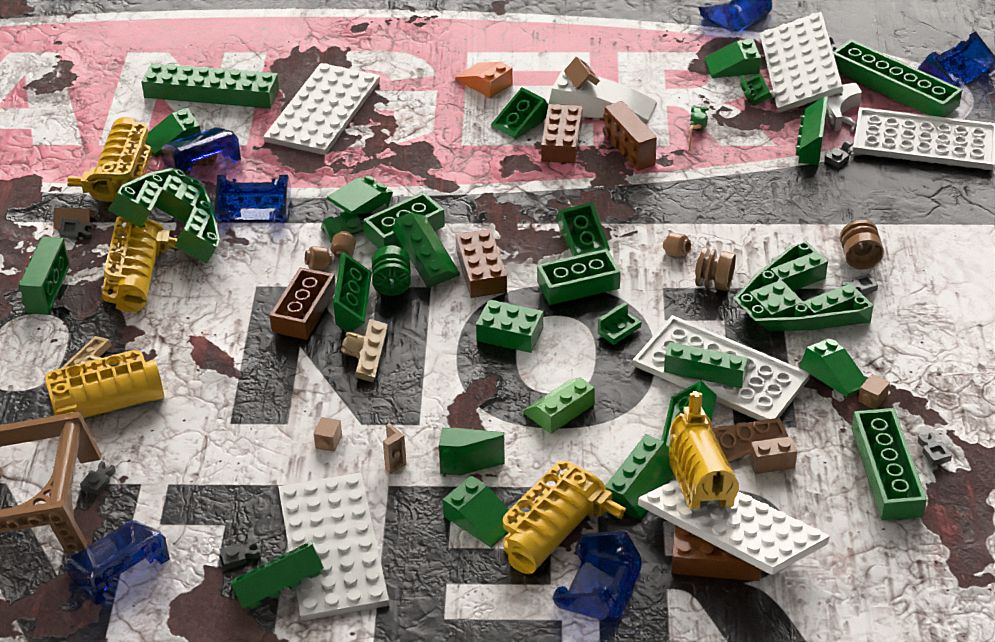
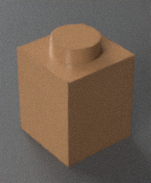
[858,374,890,410]
[314,417,342,452]

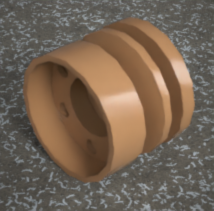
[839,220,885,270]
[695,247,736,292]

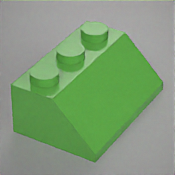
[523,377,595,434]

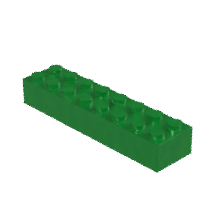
[833,39,962,117]
[141,63,279,109]

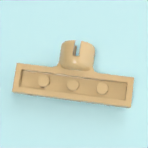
[341,319,388,382]
[45,336,111,389]

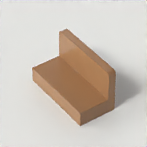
[564,56,600,89]
[53,208,95,230]
[383,423,407,474]

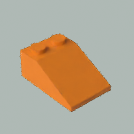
[455,62,513,98]

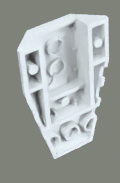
[548,70,657,123]

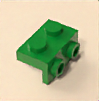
[739,73,772,106]
[320,211,364,243]
[598,302,642,345]

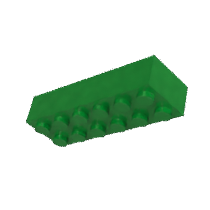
[851,408,927,520]

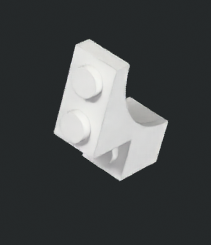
[825,83,862,131]

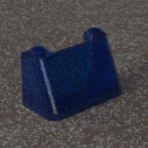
[698,0,773,32]
[918,31,995,88]
[161,127,241,173]
[214,175,291,223]
[66,520,170,605]
[552,531,642,622]

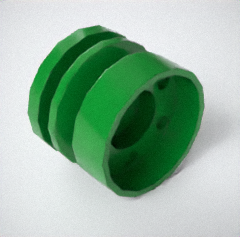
[372,246,411,296]

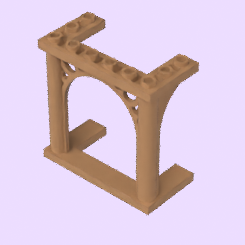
[0,411,101,553]

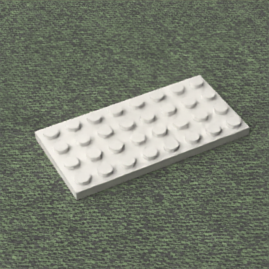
[760,12,844,113]
[264,63,380,155]
[853,107,995,170]
[632,315,810,420]
[278,472,389,621]
[638,480,829,575]

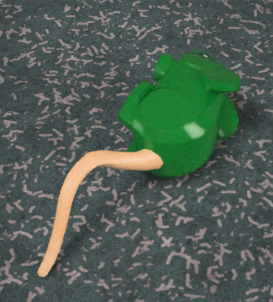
[689,105,709,150]

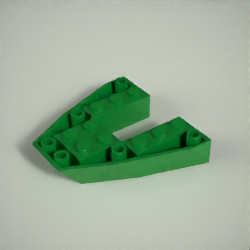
[108,168,220,264]
[734,241,873,331]

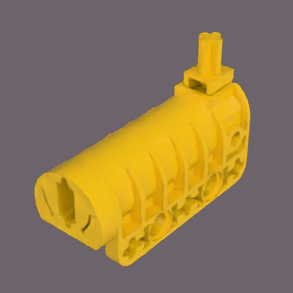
[67,117,152,202]
[102,216,179,312]
[45,350,165,418]
[669,391,739,509]
[503,460,626,574]

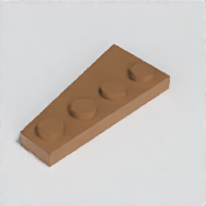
[712,418,788,463]

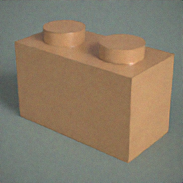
[749,436,797,474]

